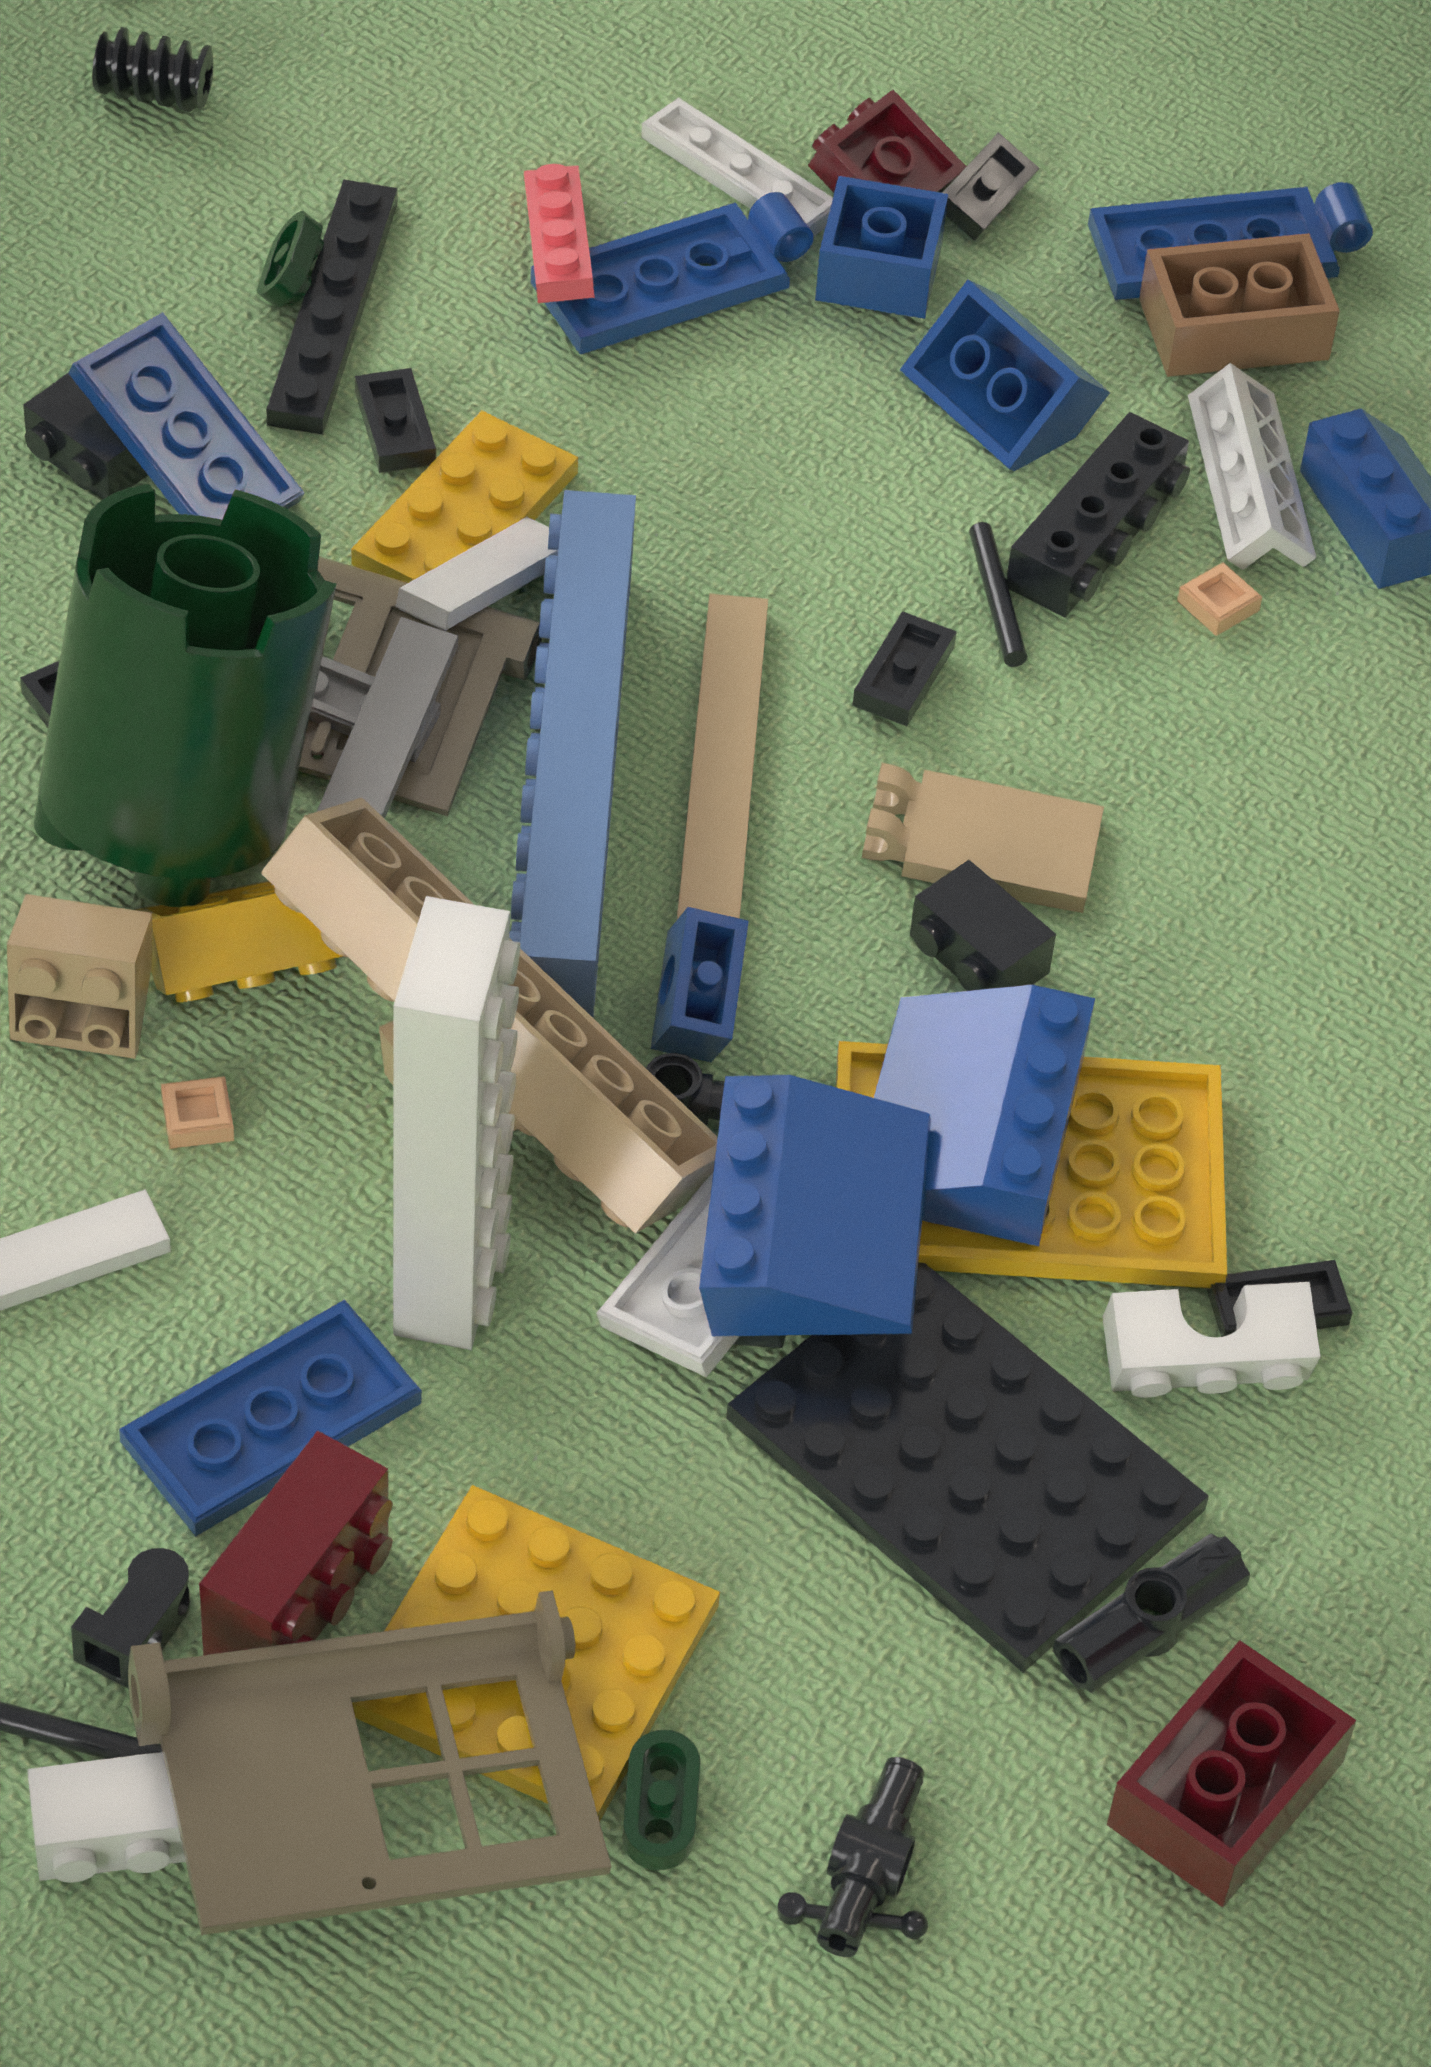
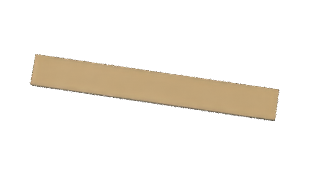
[677,594,768,919]

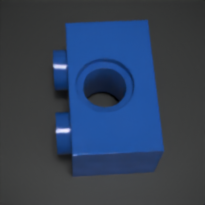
[650,907,749,1062]

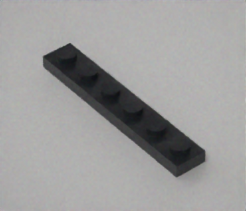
[266,179,398,435]

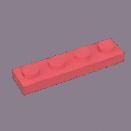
[524,164,595,303]

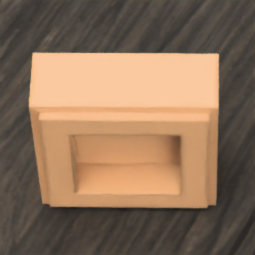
[1177,562,1262,636]
[161,1076,234,1149]

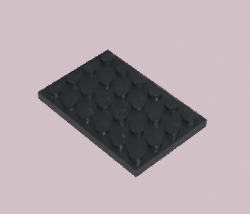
[726,1262,1209,1673]

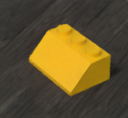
[134,881,343,1002]

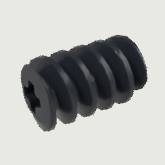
[92,27,213,112]

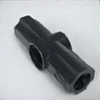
[1053,1533,1250,1693]

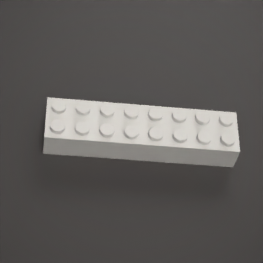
[393,896,520,1350]

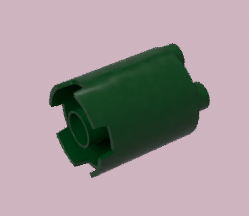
[34,484,337,908]

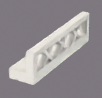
[1188,363,1316,570]

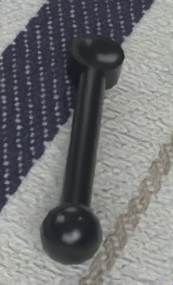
[777,1892,928,1939]

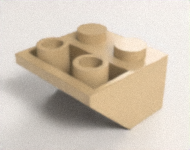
[7,894,152,1059]

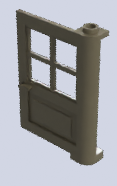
[299,556,542,816]
[128,1590,612,1935]

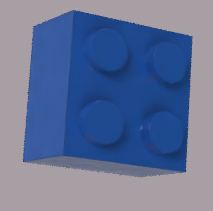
[815,176,948,319]

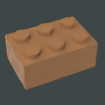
[1139,233,1340,377]

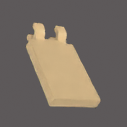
[862,763,1104,913]

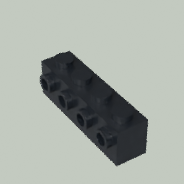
[1006,411,1190,618]

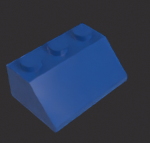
[900,279,1110,472]
[1300,409,1431,589]

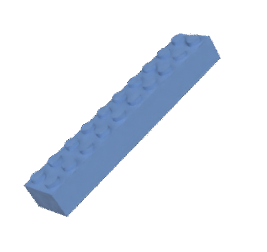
[509,490,636,1017]

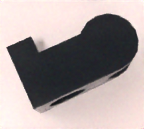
[71,1548,190,1689]

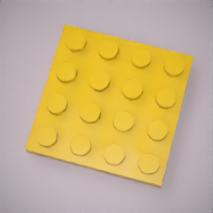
[352,1485,720,1822]

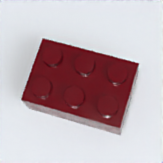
[199,1430,393,1655]
[1107,1640,1356,1908]

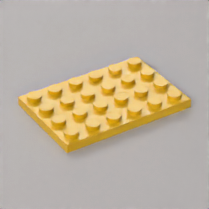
[836,1041,1227,1288]

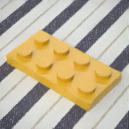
[351,410,578,583]

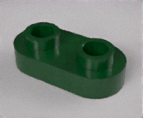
[257,211,324,308]
[622,1730,700,1870]

